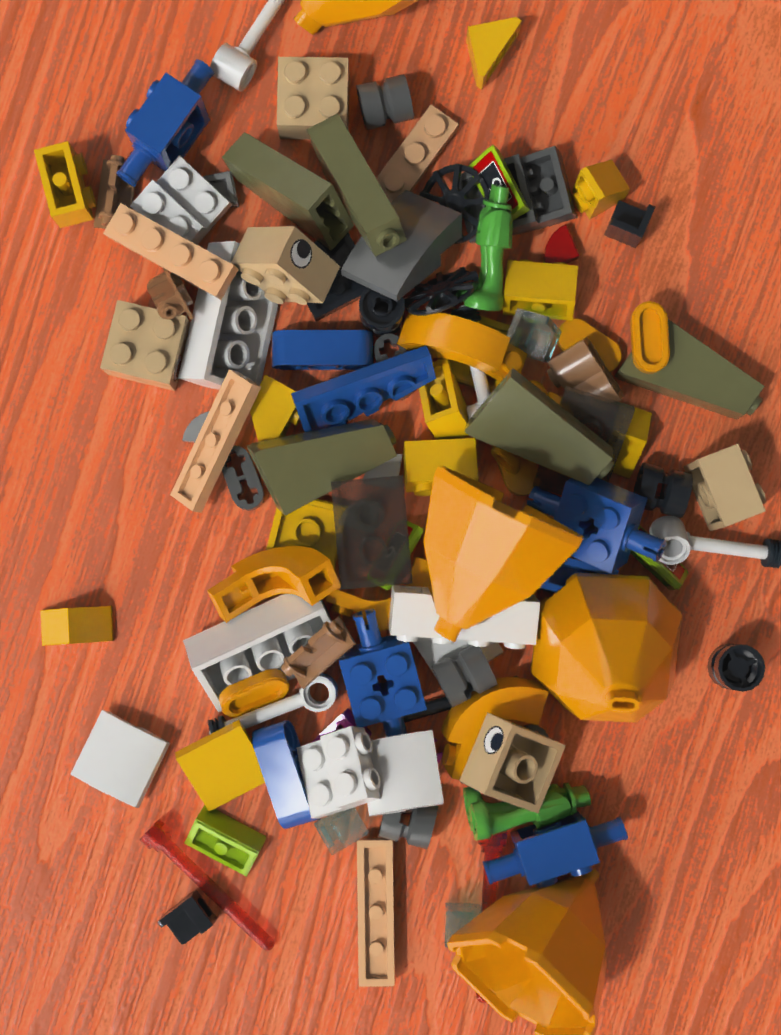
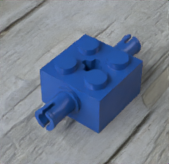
[116,59,215,187]
[527,477,667,574]
[338,609,427,737]
[483,811,628,888]

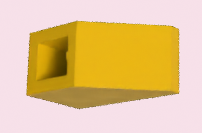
[571,160,630,220]
[250,375,300,442]

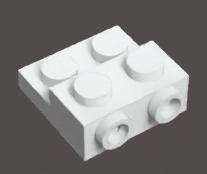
[130,156,233,245]
[296,726,381,819]

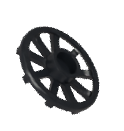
[419,164,490,244]
[404,267,480,316]

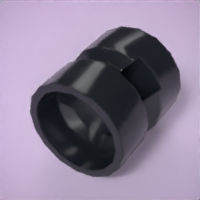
[359,288,405,337]
[633,462,693,518]
[707,644,765,692]

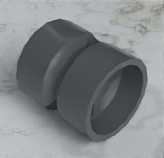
[356,74,414,130]
[431,646,498,708]
[378,805,438,849]

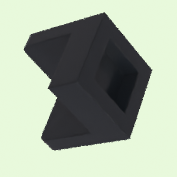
[604,200,655,248]
[157,890,217,944]

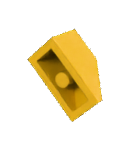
[419,358,469,440]

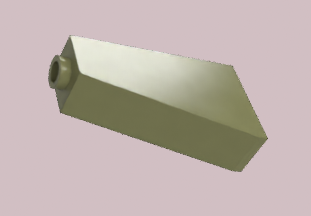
[307,113,407,257]
[222,132,354,251]
[614,319,765,420]
[464,368,614,485]
[247,419,397,515]

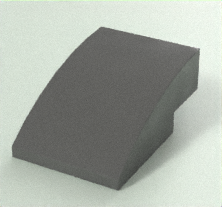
[459,146,578,244]
[341,190,462,301]

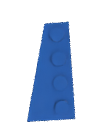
[291,346,436,432]

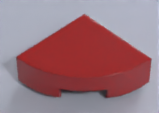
[544,224,579,264]

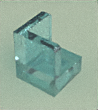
[506,308,562,363]
[314,807,368,855]
[443,903,482,947]

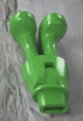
[457,184,513,311]
[463,783,591,841]

